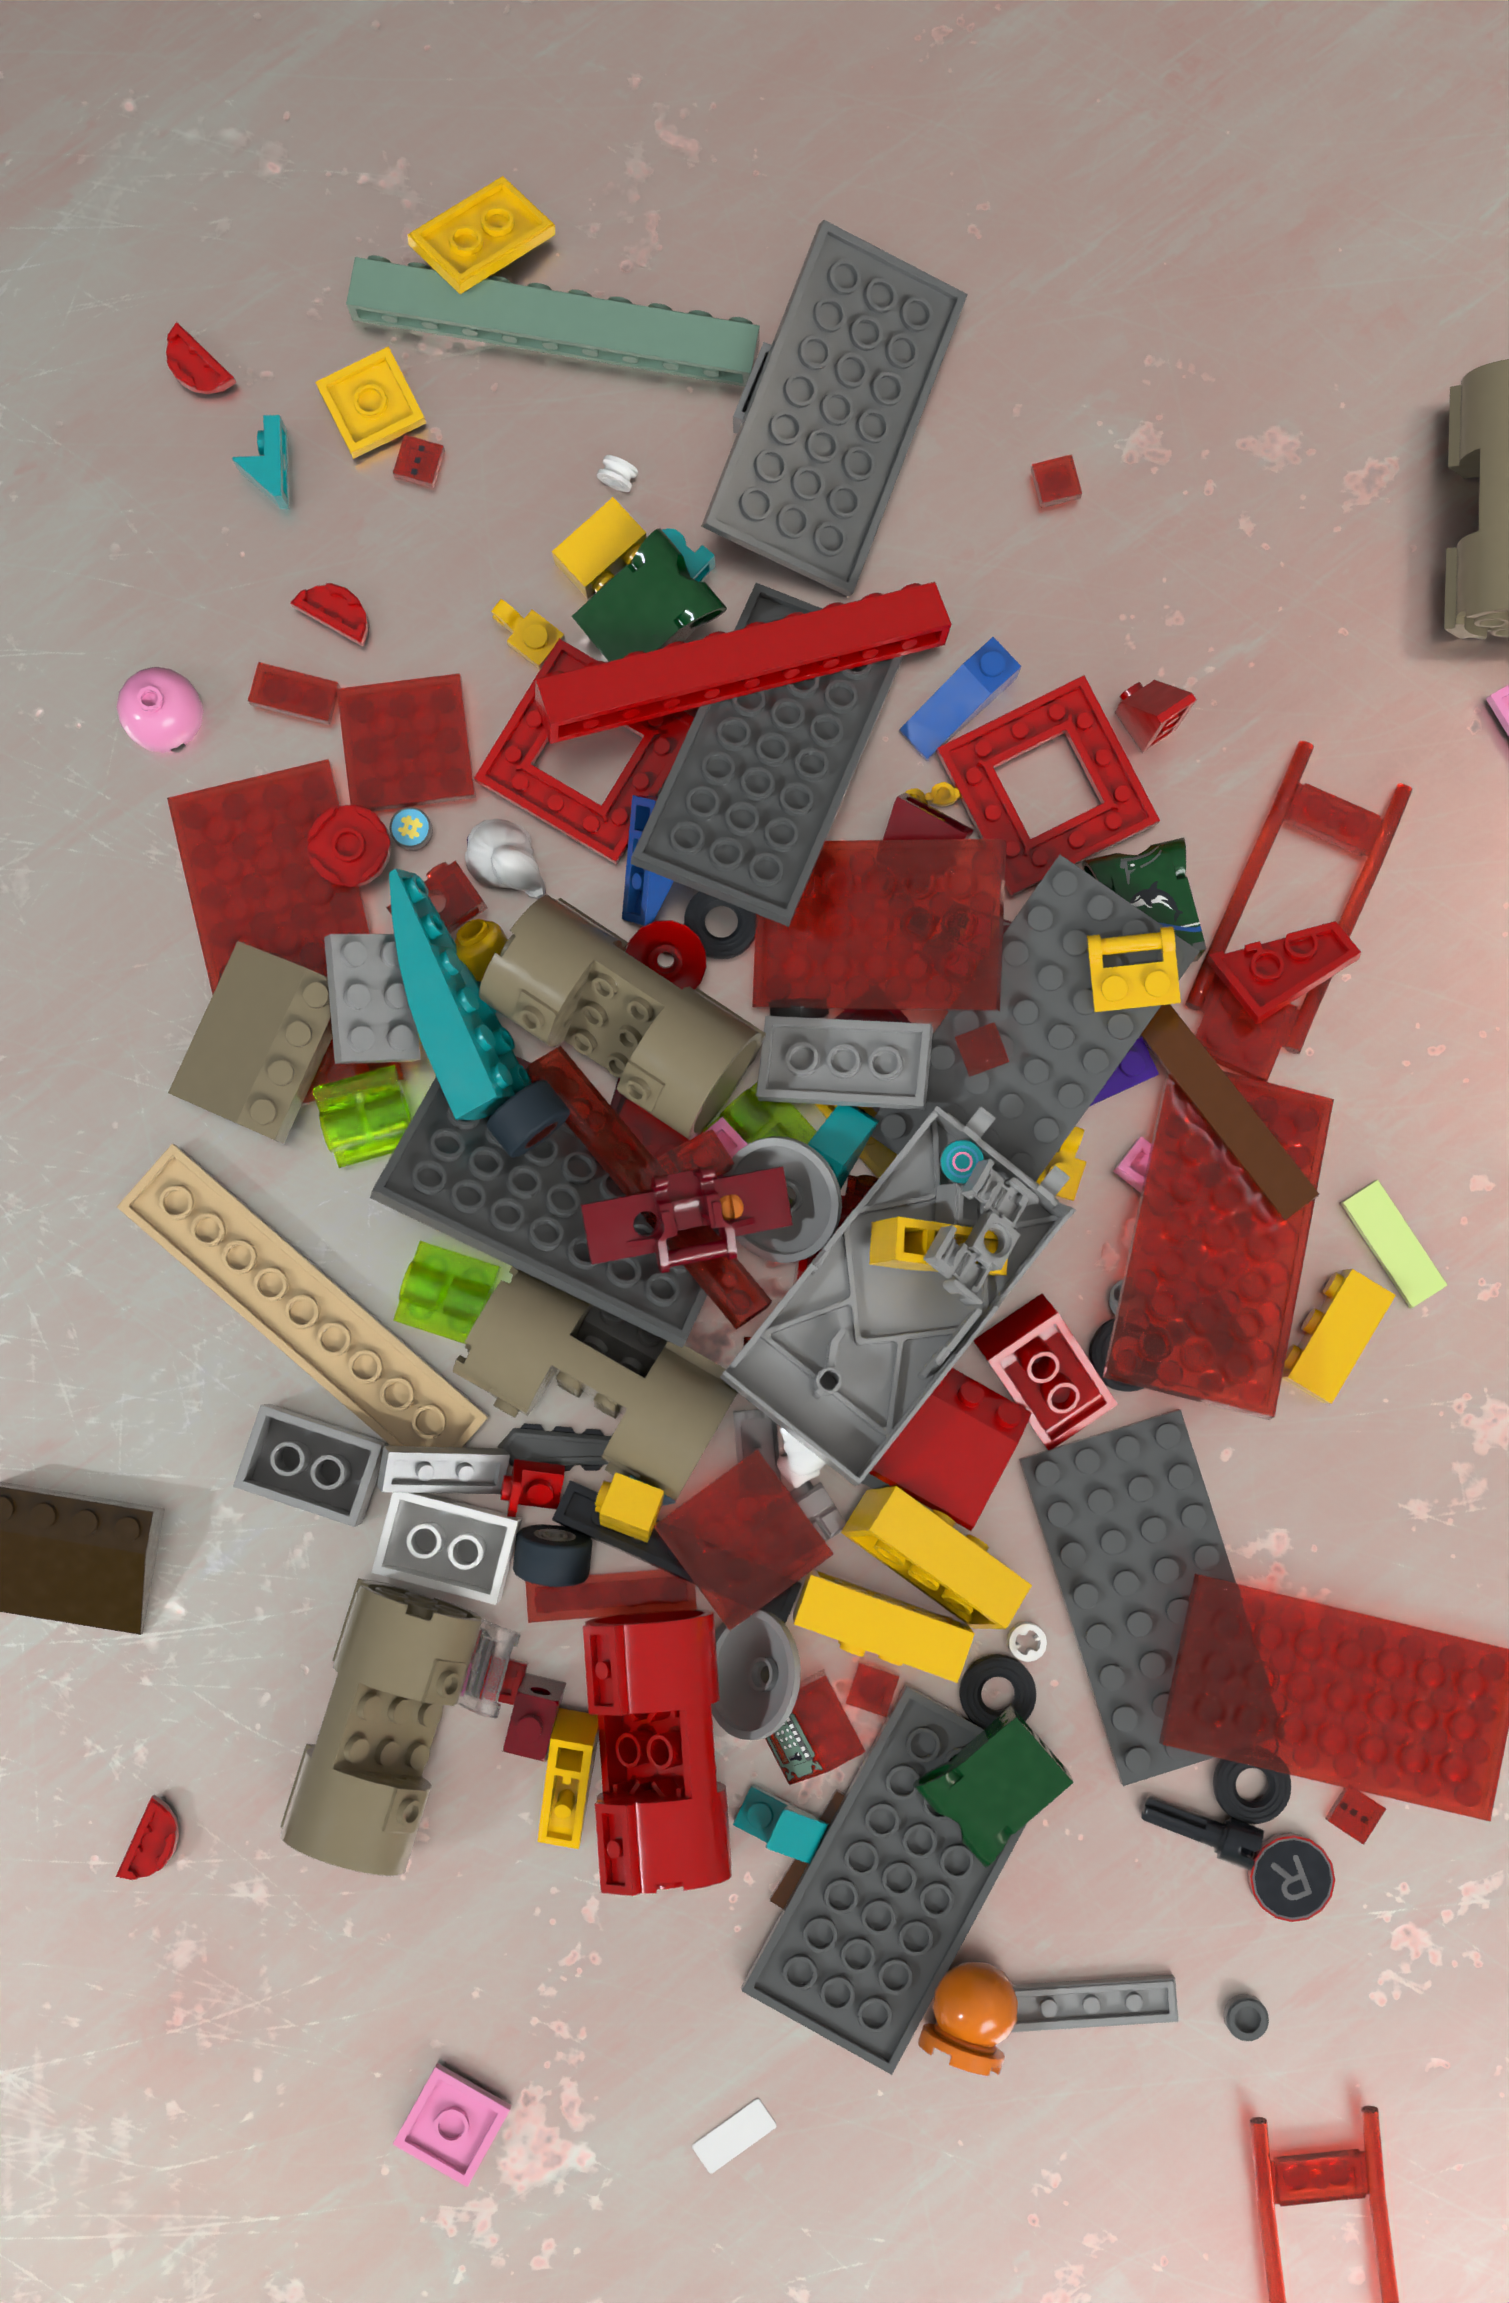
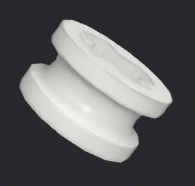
[597,455,638,492]
[1007,1621,1047,1662]

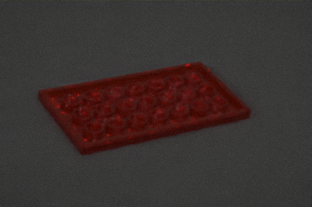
[167,759,406,1106]
[1103,1071,1334,1420]
[1159,1574,1509,1822]

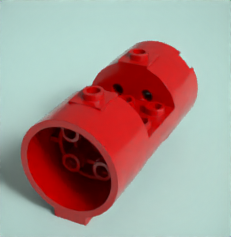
[583,1609,732,1896]

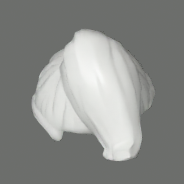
[465,819,545,899]

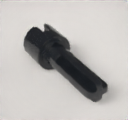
[1141,1796,1264,1871]

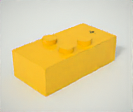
[840,1486,1032,1629]
[792,1568,975,1683]

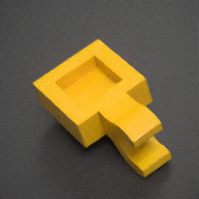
[491,599,565,670]
[1036,1126,1087,1201]

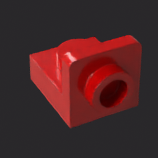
[500,1459,565,1518]

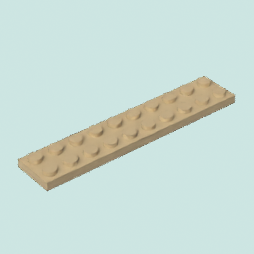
[117,1144,489,1447]

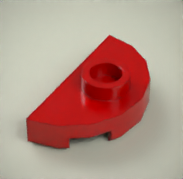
[166,322,237,394]
[290,583,368,647]
[116,1795,179,1880]

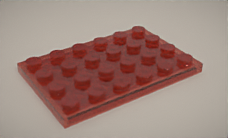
[752,839,1006,1011]

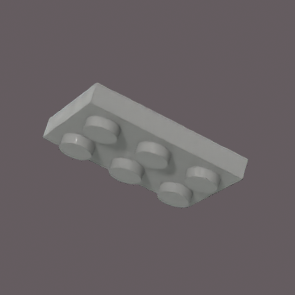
[324,934,421,1064]

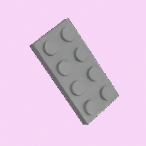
[756,1016,933,1110]

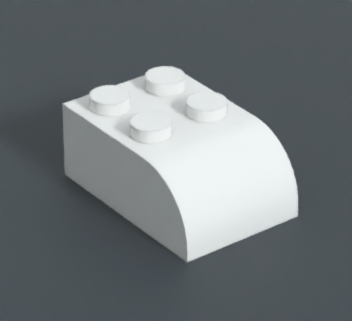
[371,1492,522,1605]

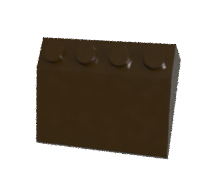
[0,1482,165,1635]

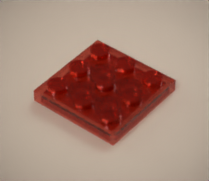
[337,673,476,811]
[653,1448,834,1631]

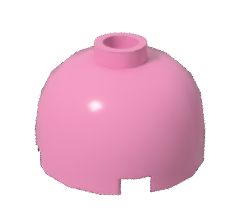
[117,667,203,753]

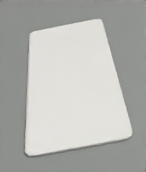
[692,2099,777,2174]

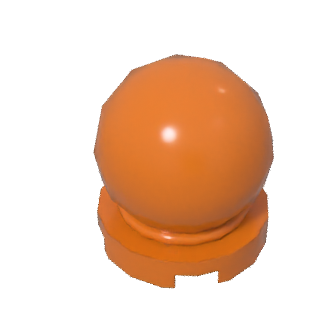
[918,1962,1018,2076]

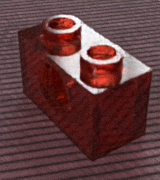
[386,860,488,934]

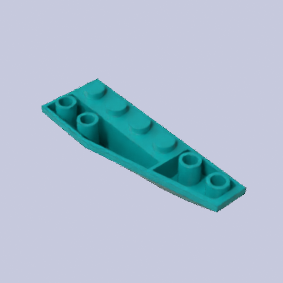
[389,869,531,1121]

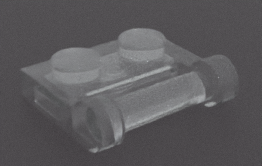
[457,1618,521,1718]

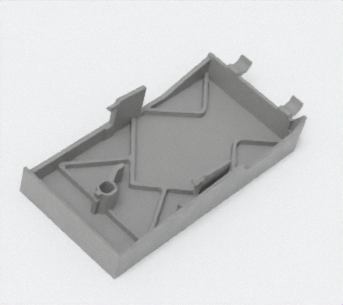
[720,1106,1076,1486]

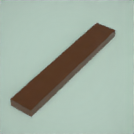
[1140,1004,1319,1221]

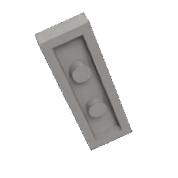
[377,1446,510,1494]

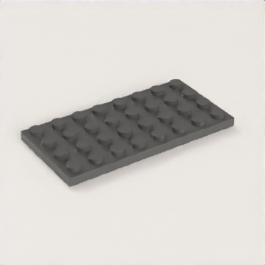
[701,220,968,596]
[631,583,904,927]
[871,855,1200,1182]
[370,1077,724,1348]
[1019,1409,1285,1786]
[741,1684,1026,2075]

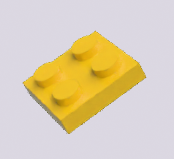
[315,346,426,459]

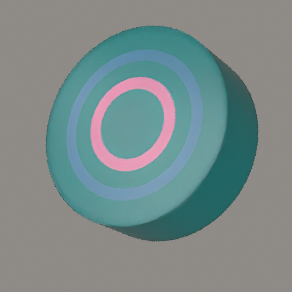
[940,1140,984,1183]

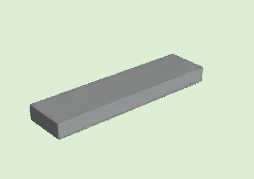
[1011,1975,1178,2032]

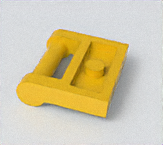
[1087,926,1181,1012]

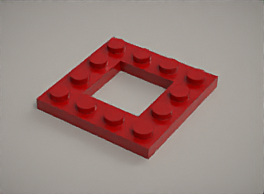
[474,638,695,865]
[936,675,1160,897]

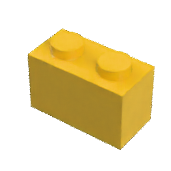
[552,497,647,599]
[595,1472,664,1543]

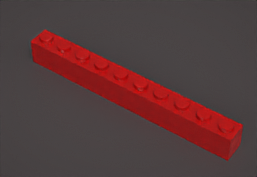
[535,582,952,744]

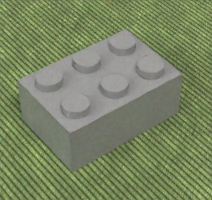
[233,1404,389,1527]

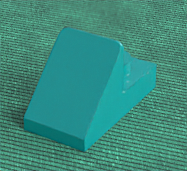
[232,415,289,509]
[733,1785,829,1864]

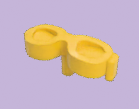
[905,782,960,807]

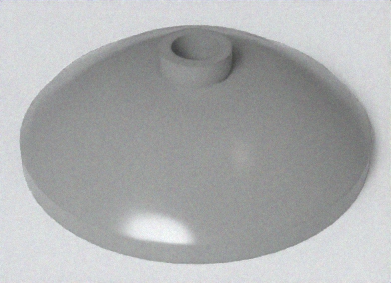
[723,1136,842,1263]
[711,1609,801,1740]

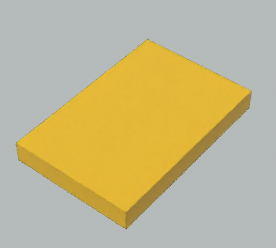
[407,176,555,294]

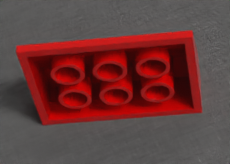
[869,1368,1032,1531]

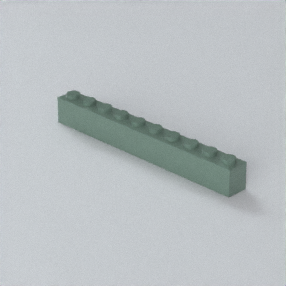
[346,255,760,387]

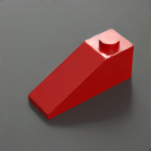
[1115,680,1197,753]

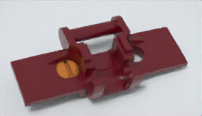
[581,1166,793,1273]

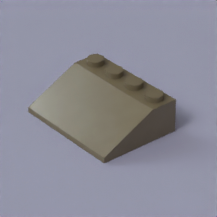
[168,941,333,1144]

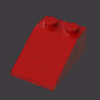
[973,1293,1118,1450]

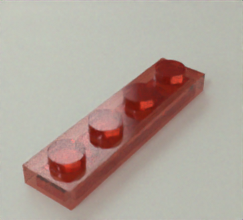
[525,1569,697,1623]

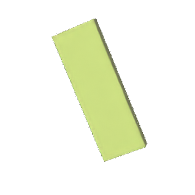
[1340,1180,1447,1308]

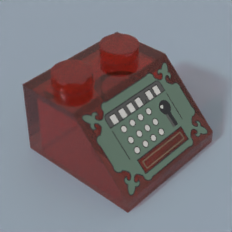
[765,1669,866,1785]

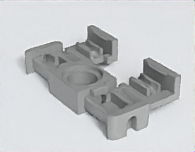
[923,1159,1039,1306]

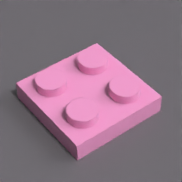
[393,2063,511,2187]

